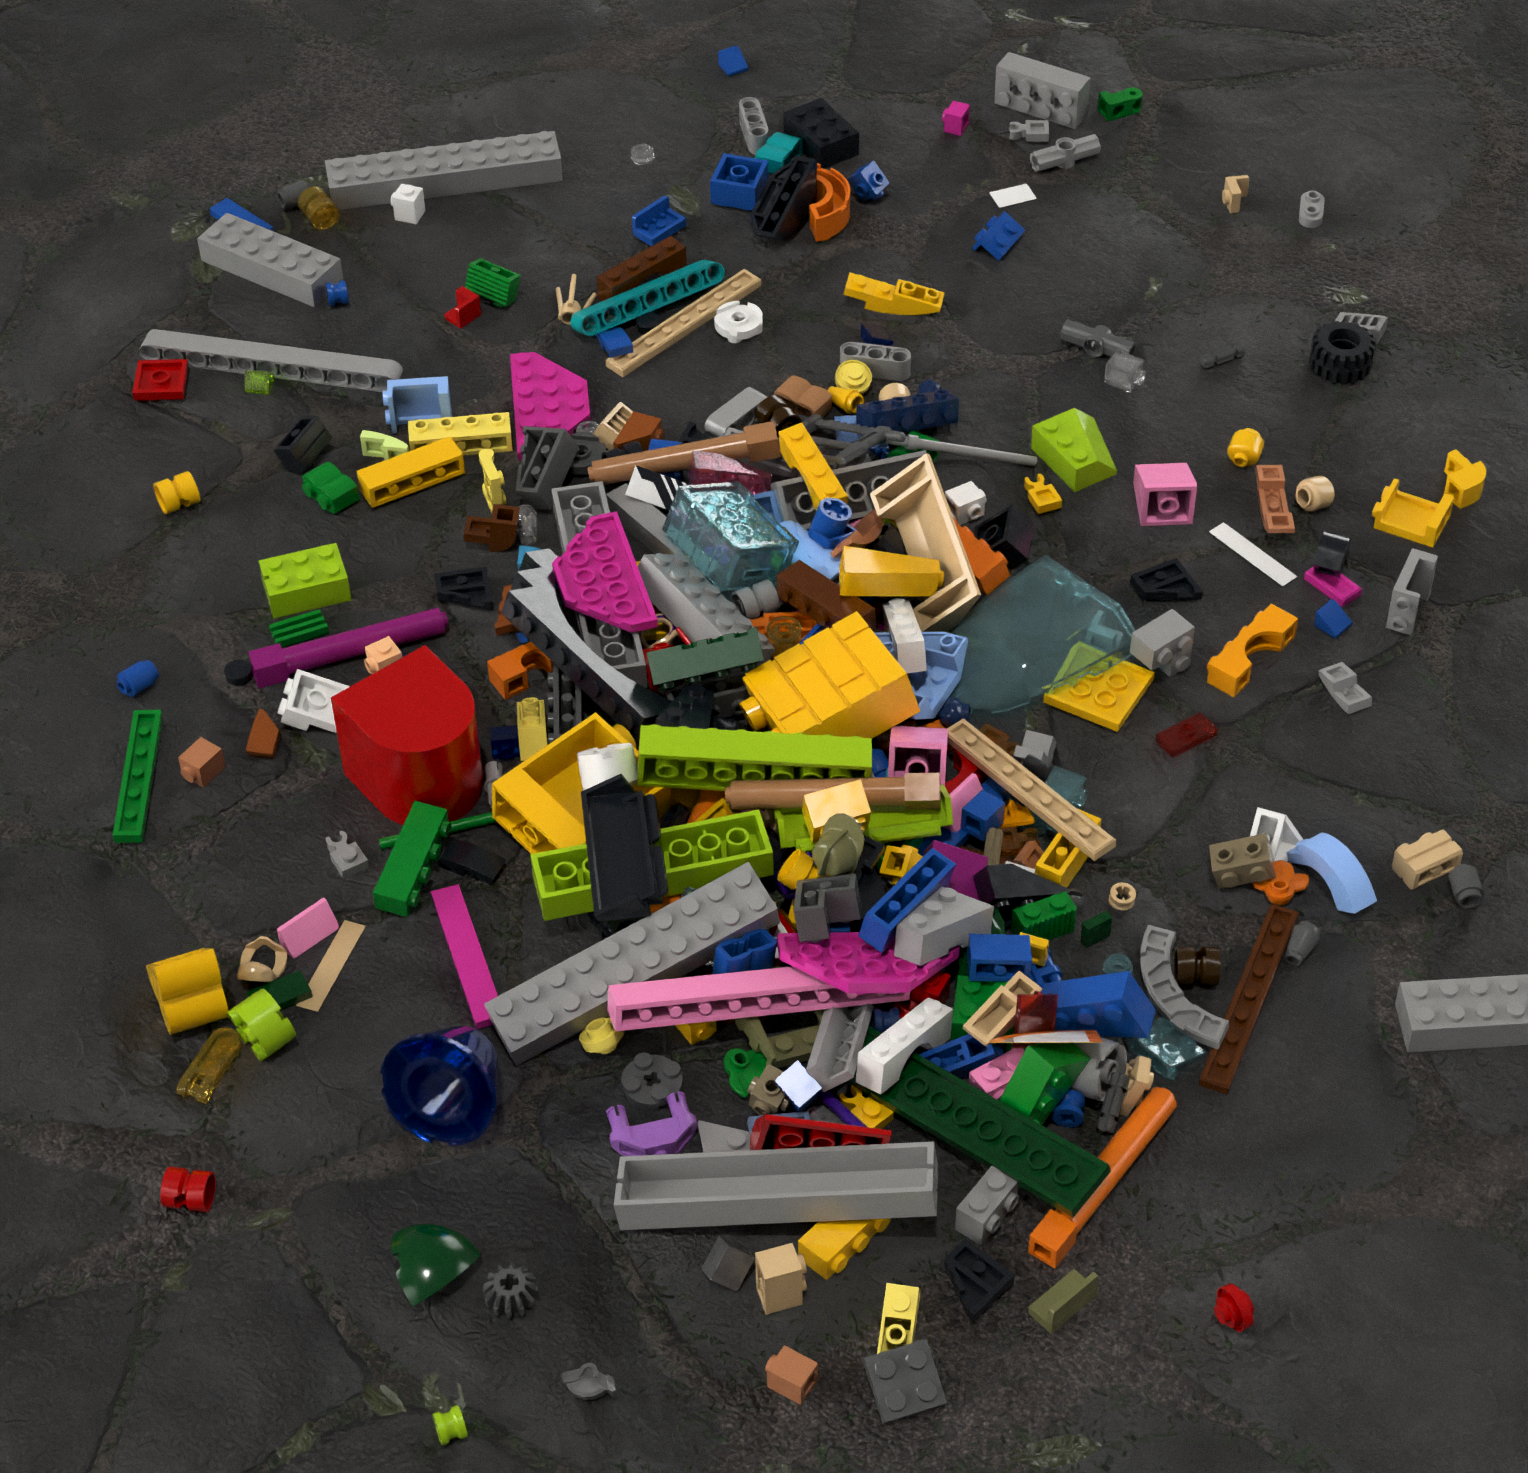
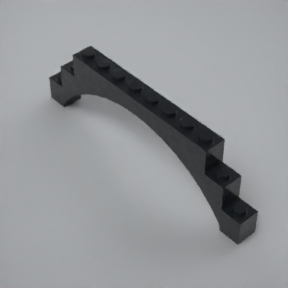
[501,548,748,740]

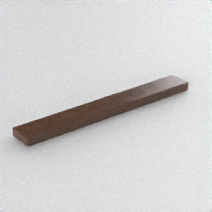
[1199,904,1299,1095]

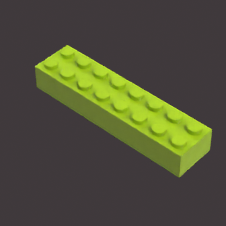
[637,724,872,791]
[530,809,774,921]

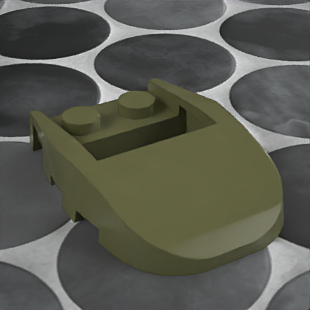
[735,966,825,1068]

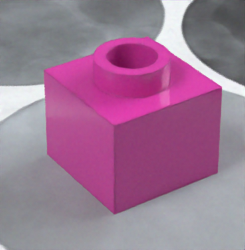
[942,101,970,136]

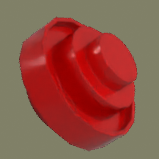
[1214,1283,1254,1332]

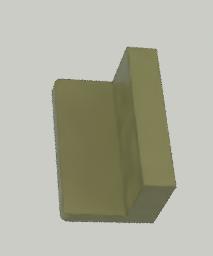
[1028,1269,1099,1334]

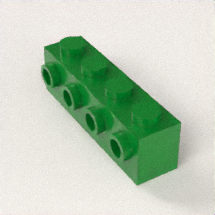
[373,801,451,917]

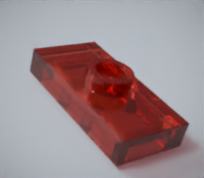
[1156,712,1218,758]

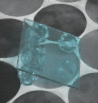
[1125,1017,1206,1080]

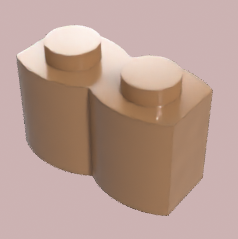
[774,376,832,418]

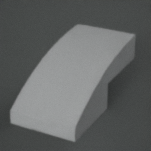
[1318,662,1372,714]

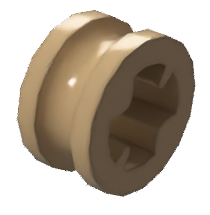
[1108,882,1136,911]

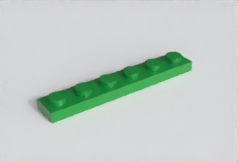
[112,710,163,843]

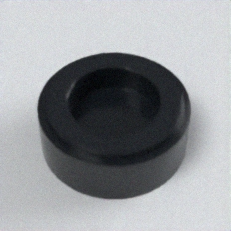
[636,312,661,334]
[224,660,253,686]

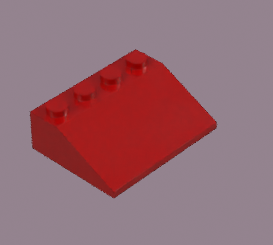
[750,1114,891,1150]

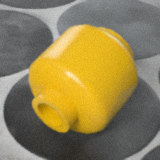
[1227,428,1264,467]

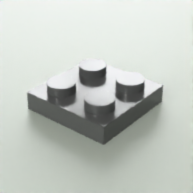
[862,1339,947,1424]

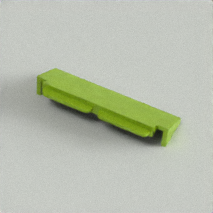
[773,784,953,853]

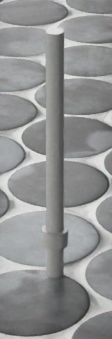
[886,434,1037,467]

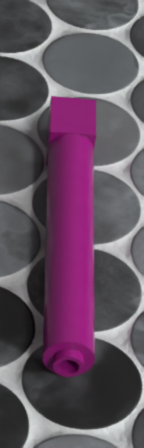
[248,607,449,689]

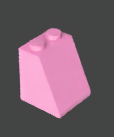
[1133,463,1197,526]
[888,726,948,786]

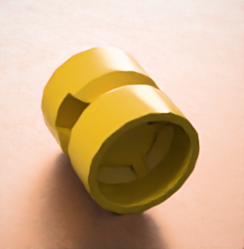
[153,471,200,514]
[777,849,830,890]

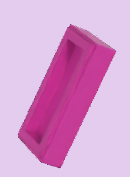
[1304,567,1362,608]

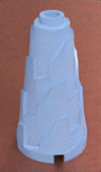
[776,520,841,585]

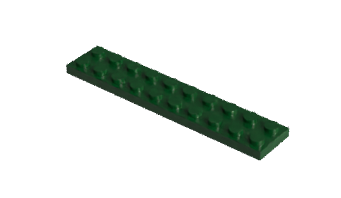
[845,1026,1111,1218]

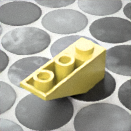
[517,697,548,761]
[877,1283,921,1354]

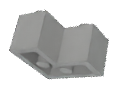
[1130,609,1195,677]

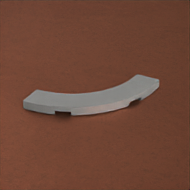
[1140,925,1229,1050]

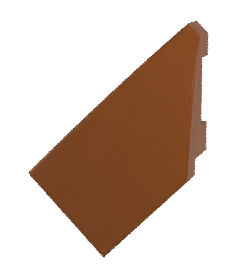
[246,709,281,758]

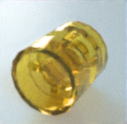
[298,186,339,230]
[766,616,802,661]

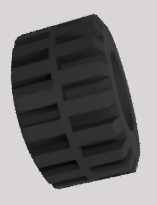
[1309,321,1376,384]

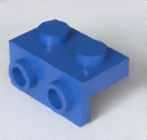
[632,196,686,246]
[972,211,1025,261]

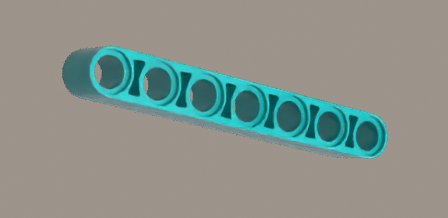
[570,259,725,336]

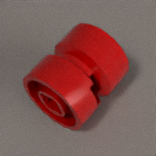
[160,1166,216,1213]

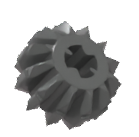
[483,1262,538,1320]

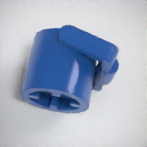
[808,497,858,549]

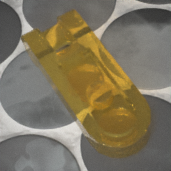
[176,1027,241,1104]

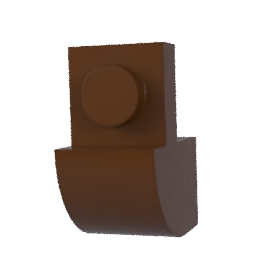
[463,504,520,552]

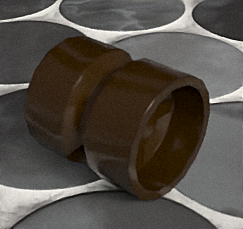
[755,395,802,438]
[1174,946,1220,985]

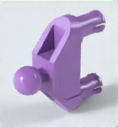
[606,1091,698,1156]

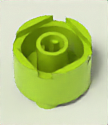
[227,989,297,1062]

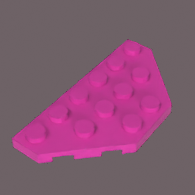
[510,352,591,461]
[552,511,658,633]
[777,932,960,995]

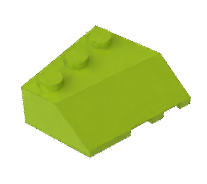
[1031,408,1117,493]

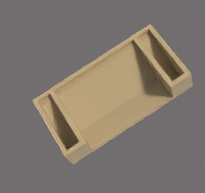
[870,453,981,632]

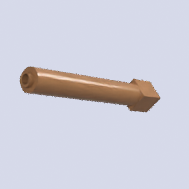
[588,421,781,485]
[725,772,941,810]

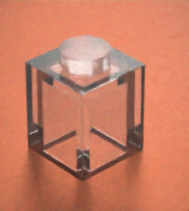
[1104,350,1145,393]

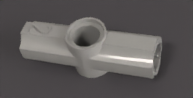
[1030,134,1101,172]

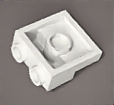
[277,669,349,733]

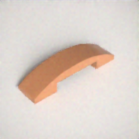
[1256,465,1295,533]
[830,508,883,559]

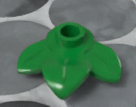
[723,1048,767,1098]

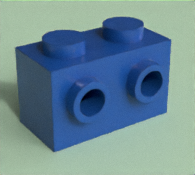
[967,934,1032,982]

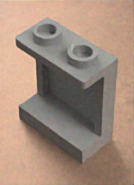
[1386,548,1438,635]

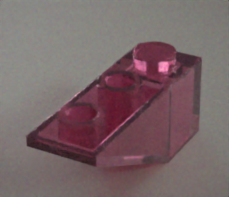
[688,451,772,496]

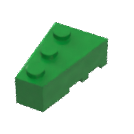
[999,1043,1091,1125]

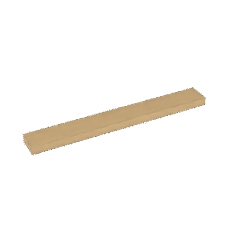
[605,269,761,377]
[947,718,1116,861]

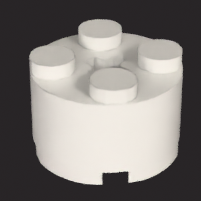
[577,743,637,790]

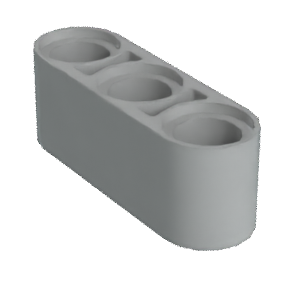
[739,97,768,155]
[840,342,911,381]
[704,387,767,437]

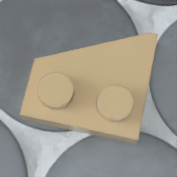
[1119,1056,1154,1117]

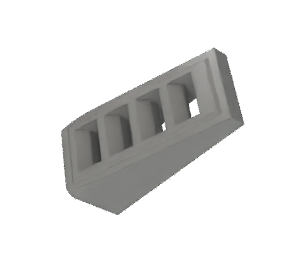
[1335,312,1388,344]

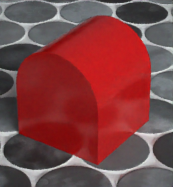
[331,645,484,825]

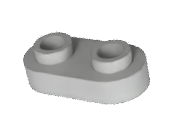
[1299,190,1325,228]

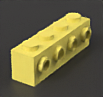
[408,412,513,455]

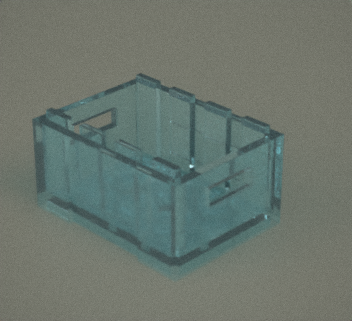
[662,482,799,592]

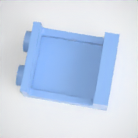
[383,376,452,434]

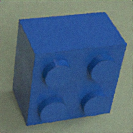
[710,153,769,210]

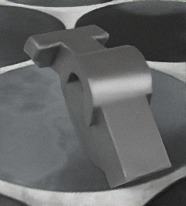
[562,1363,619,1400]

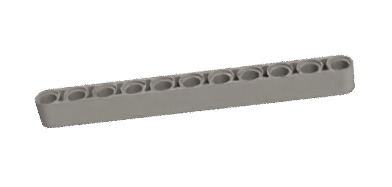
[139,329,403,392]

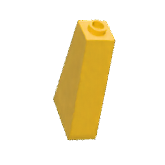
[839,546,944,596]

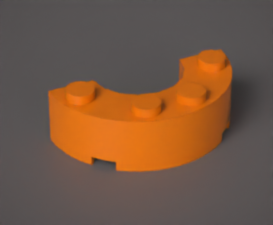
[809,163,850,242]

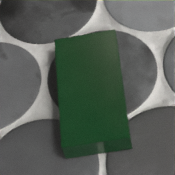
[245,970,313,1010]

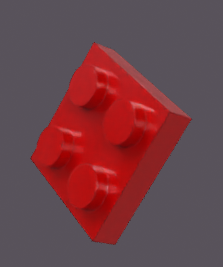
[132,359,189,401]

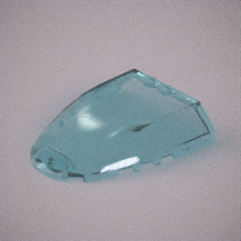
[944,555,1136,714]

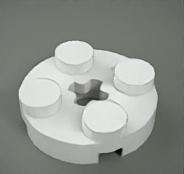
[714,301,763,343]

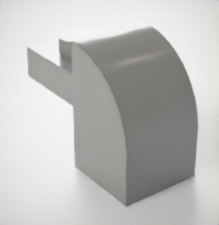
[1014,730,1057,766]

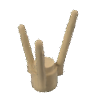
[556,274,597,325]

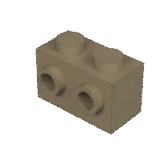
[1209,833,1276,889]

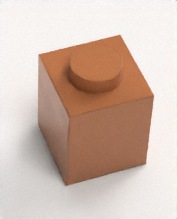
[178,737,226,788]
[765,1345,818,1405]

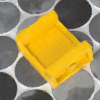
[1372,478,1454,548]

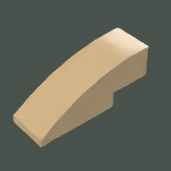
[962,971,1043,1047]

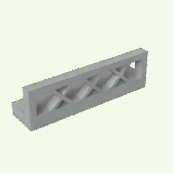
[806,1003,874,1092]

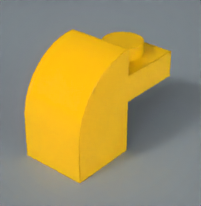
[1444,449,1486,509]

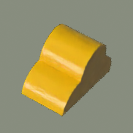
[145,948,228,1035]

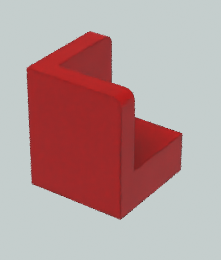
[444,286,481,329]

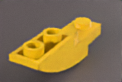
[843,272,944,315]

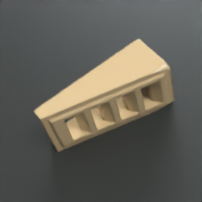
[593,402,633,450]

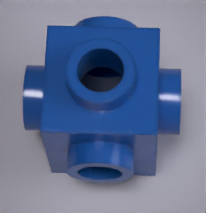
[847,160,889,202]

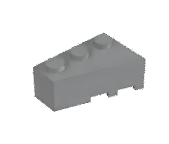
[894,886,994,966]

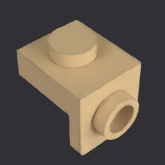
[1222,175,1249,213]

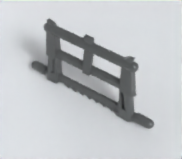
[778,414,906,469]

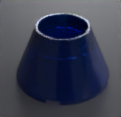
[380,1026,498,1146]

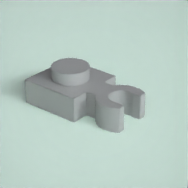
[1009,120,1049,142]
[326,831,369,879]

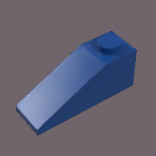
[918,1034,1004,1080]

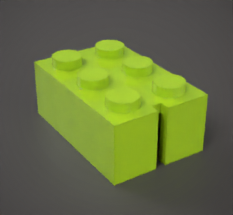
[258,543,351,619]

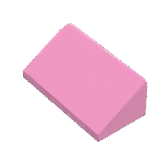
[942,773,983,833]
[277,898,339,959]

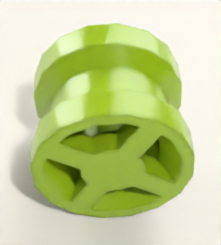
[432,1405,468,1446]

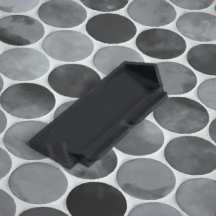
[581,774,668,922]

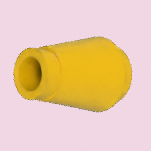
[827,386,864,414]

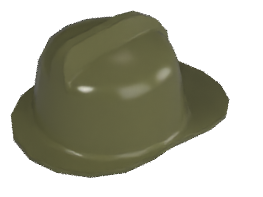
[812,813,864,877]

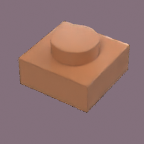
[1013,840,1044,869]

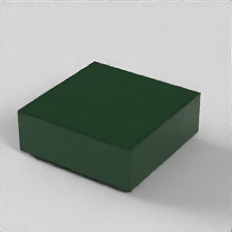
[1080,911,1112,948]

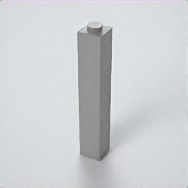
[606,483,725,588]

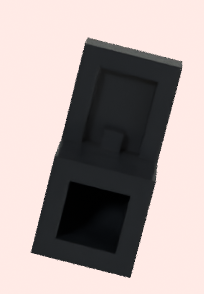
[1313,530,1352,578]

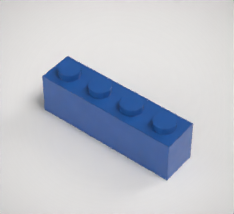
[858,847,956,953]

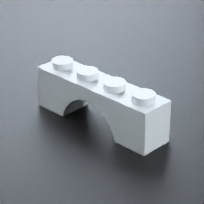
[882,598,927,673]
[856,997,953,1094]

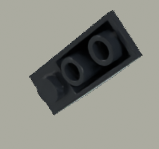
[973,864,1070,911]

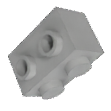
[955,1166,1019,1246]

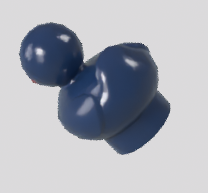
[932,697,971,728]

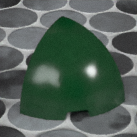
[391,1224,481,1307]

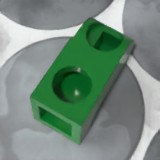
[1097,87,1143,122]

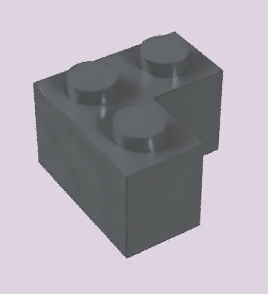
[794,873,862,942]

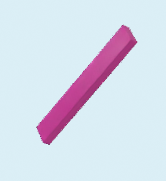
[431,884,498,1029]

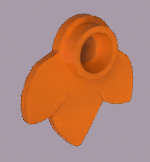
[1252,860,1309,905]

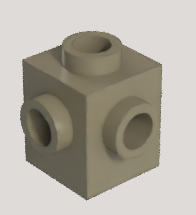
[747,1064,791,1115]

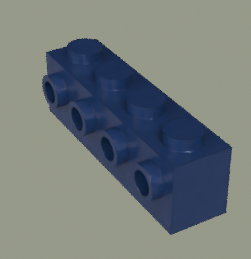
[856,389,959,432]

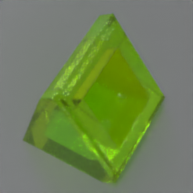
[244,370,275,394]

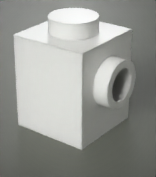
[391,184,426,224]
[945,481,986,525]

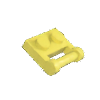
[478,448,507,512]

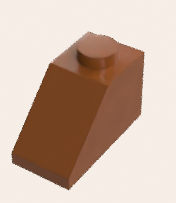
[613,411,665,451]

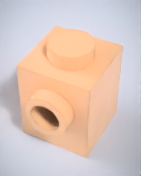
[364,636,403,674]

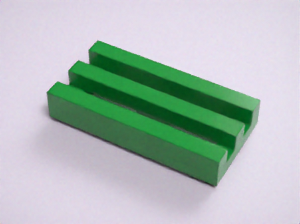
[269,609,329,648]

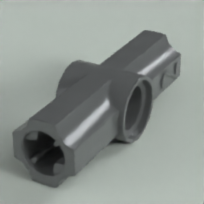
[1060,319,1137,363]

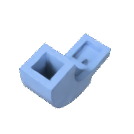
[1286,832,1377,914]

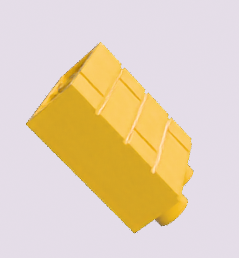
[739,611,920,738]
[492,712,671,854]

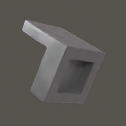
[702,1235,755,1291]

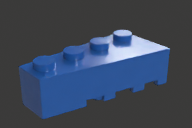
[1019,971,1156,1038]

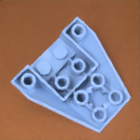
[874,632,968,719]

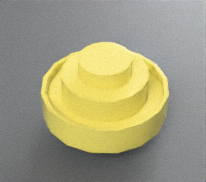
[835,360,872,395]
[579,1017,624,1054]

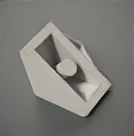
[1250,807,1303,861]

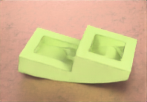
[360,430,409,461]

